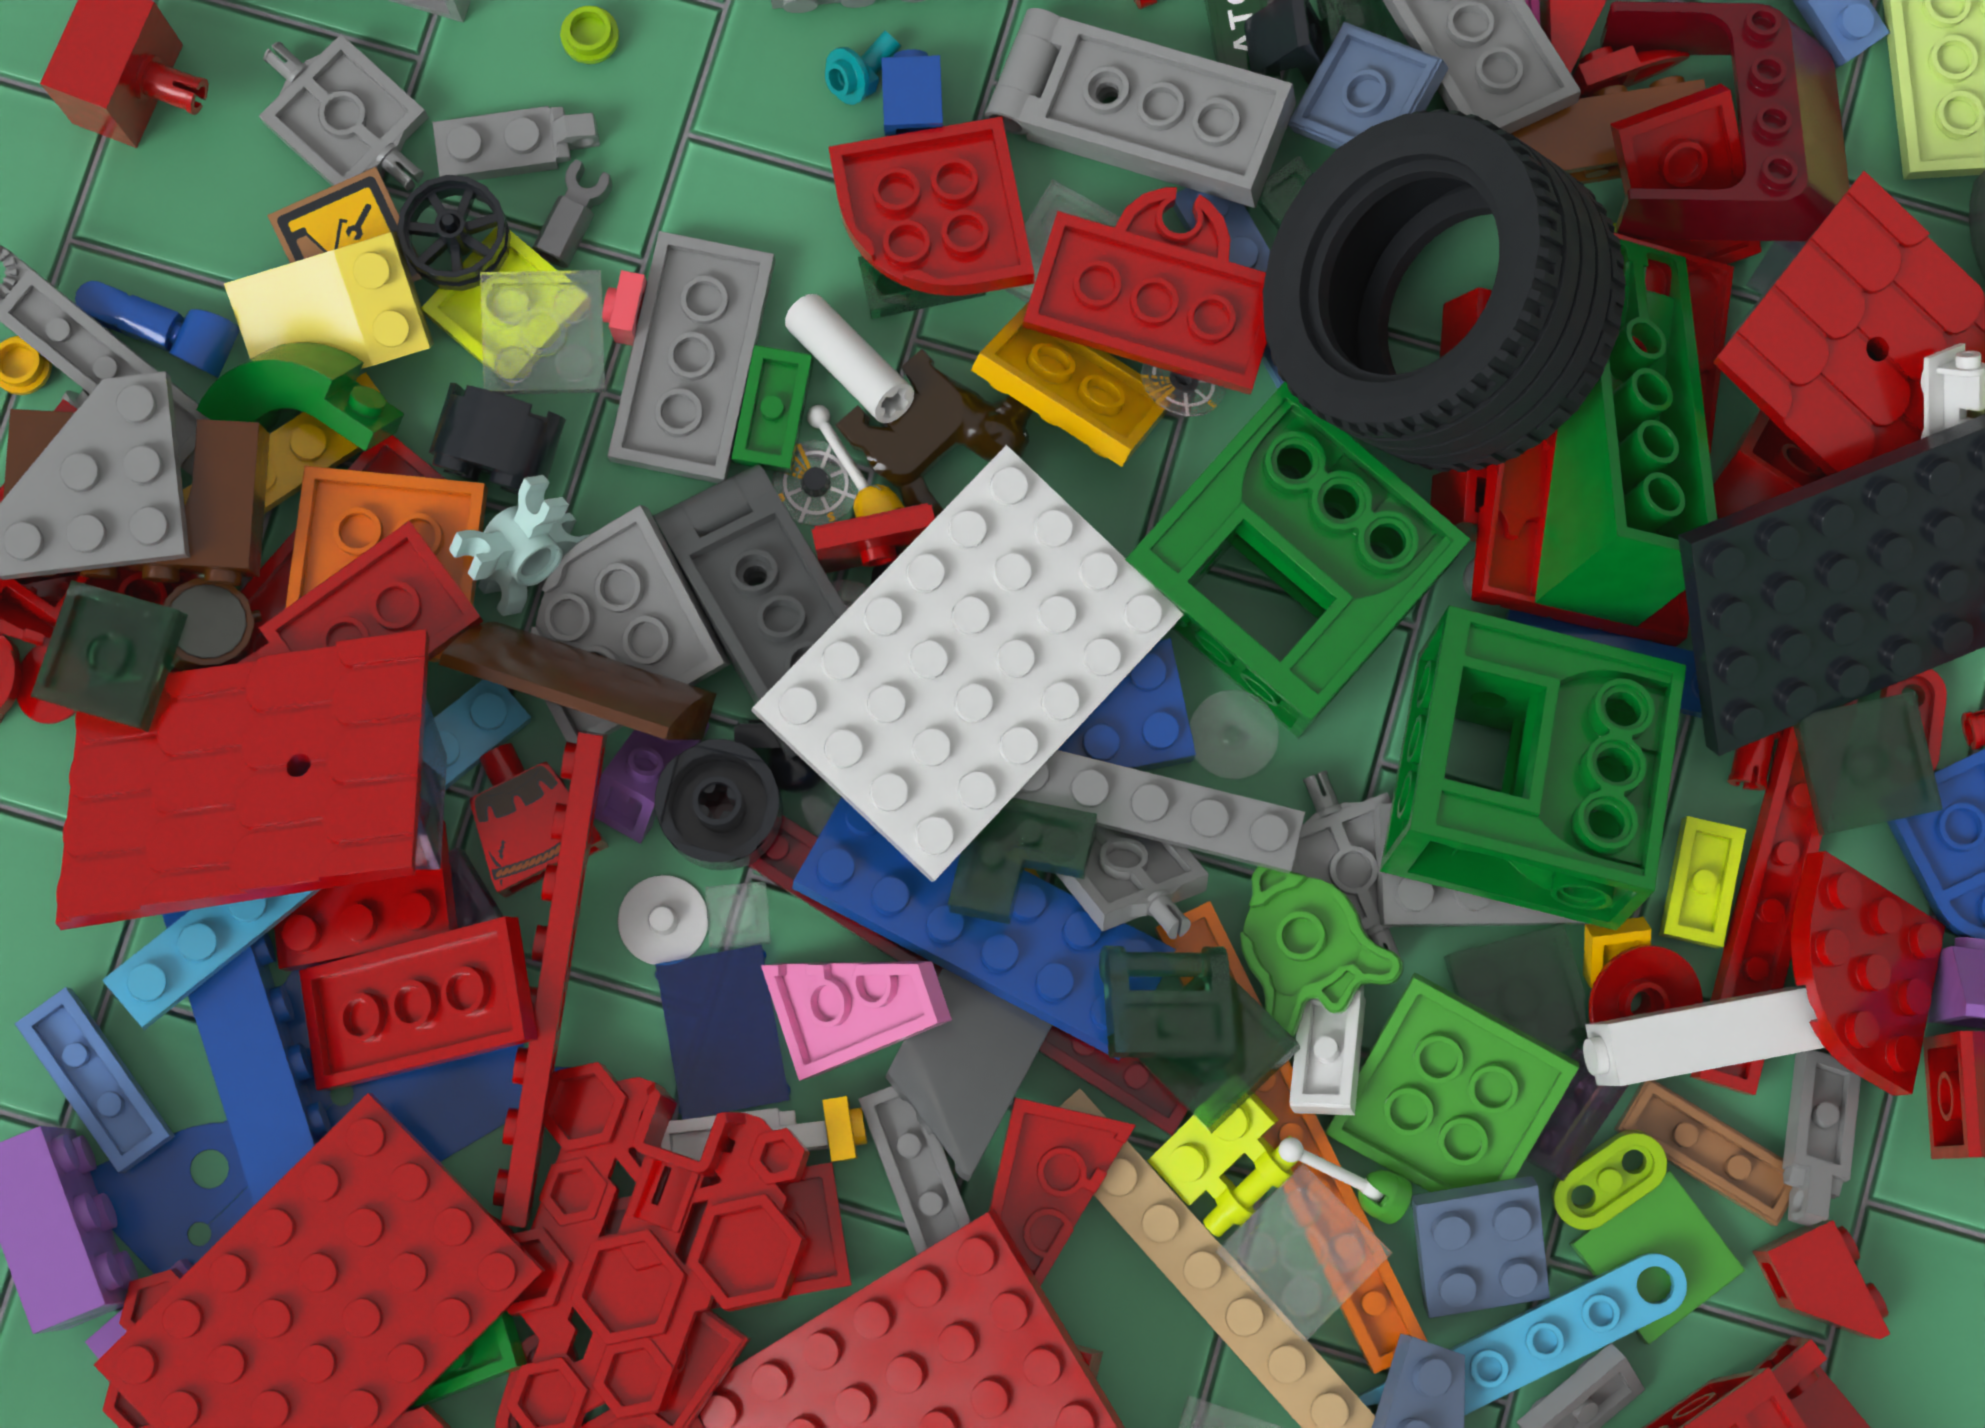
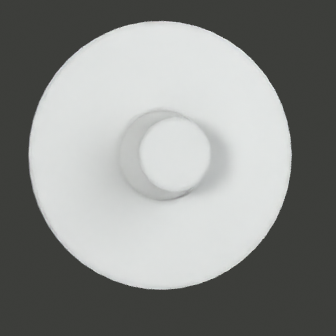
[618,875,709,966]

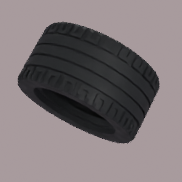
[1263,109,1626,472]

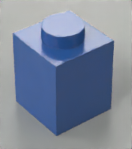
[881,49,943,137]

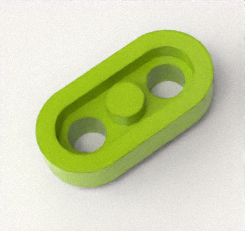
[1551,1130,1667,1230]

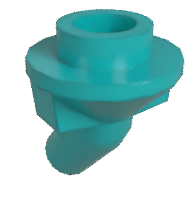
[825,30,901,105]

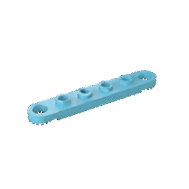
[1358,1253,1687,1416]

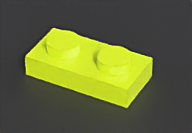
[1659,816,1746,949]

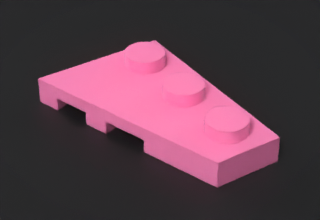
[761,961,952,1081]

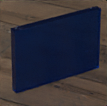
[655,944,791,1120]

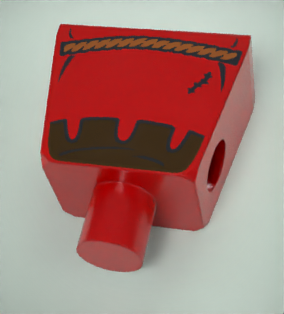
[470,743,609,898]

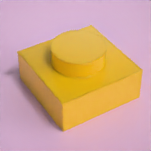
[1583,917,1652,988]
[822,1096,867,1162]

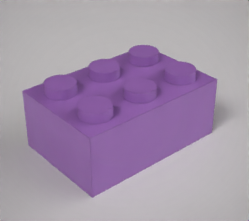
[0,1126,139,1334]

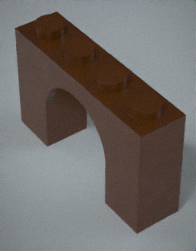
[3,409,270,586]

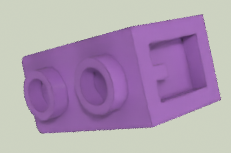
[595,723,709,844]

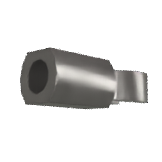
[532,159,612,268]

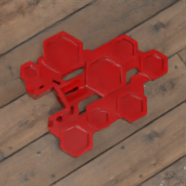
[506,1062,810,1428]

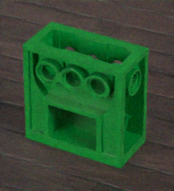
[1125,382,1471,739]
[1380,605,1686,930]

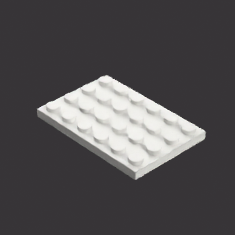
[751,445,1184,882]

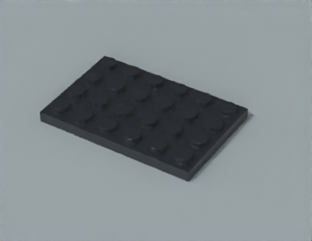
[1678,414,1985,756]

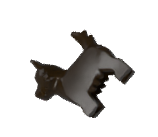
[836,349,1033,518]

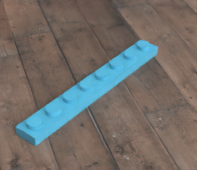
[102,679,531,1030]

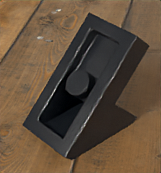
[1244,0,1327,85]

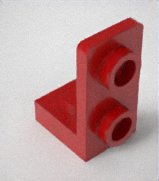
[1751,1336,1871,1428]

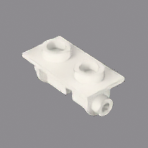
[1921,343,1985,439]

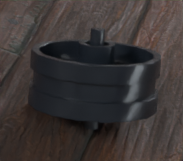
[397,175,511,291]

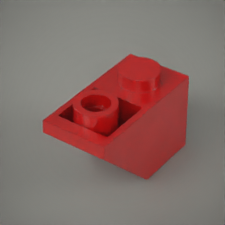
[1752,1220,1890,1340]

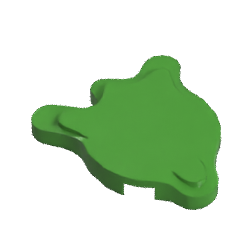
[1240,866,1404,1042]

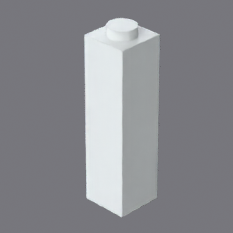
[1583,986,1825,1086]

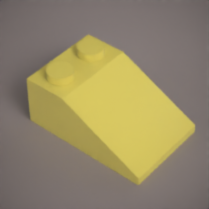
[224,231,434,369]

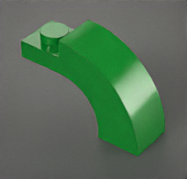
[196,342,404,451]

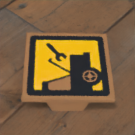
[267,167,422,282]

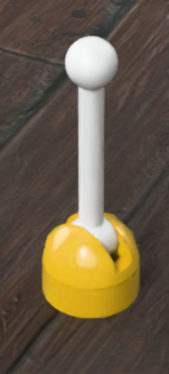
[807,405,905,518]

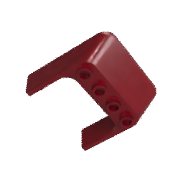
[1600,1,1850,242]

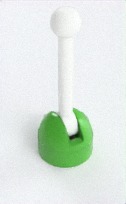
[1278,1137,1412,1224]

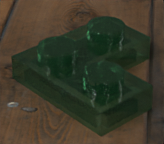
[948,798,1098,924]

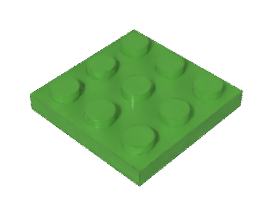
[1325,972,1579,1192]

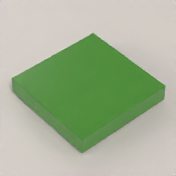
[1569,1170,1745,1345]

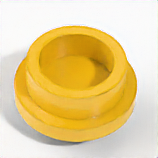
[0,336,52,395]

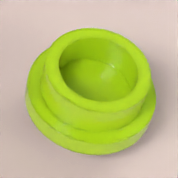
[560,6,619,64]

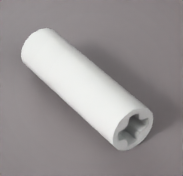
[785,294,914,423]

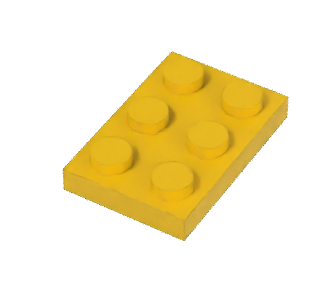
[971,302,1176,467]

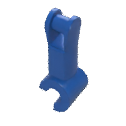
[75,281,240,378]

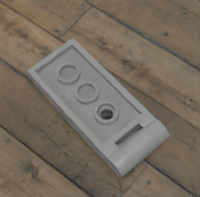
[984,8,1296,208]

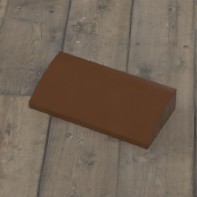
[438,622,717,740]

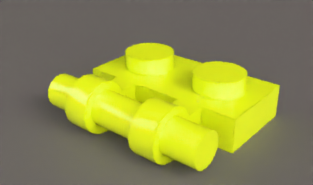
[1147,1075,1304,1237]

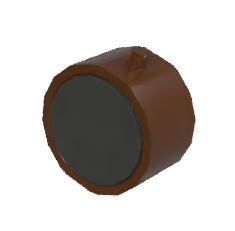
[150,578,262,671]

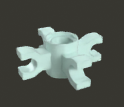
[449,475,589,616]

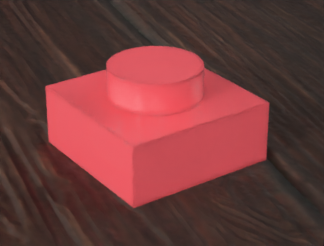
[602,270,647,346]

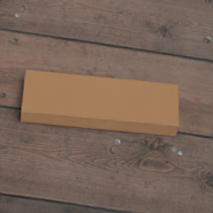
[1614,1080,1793,1226]

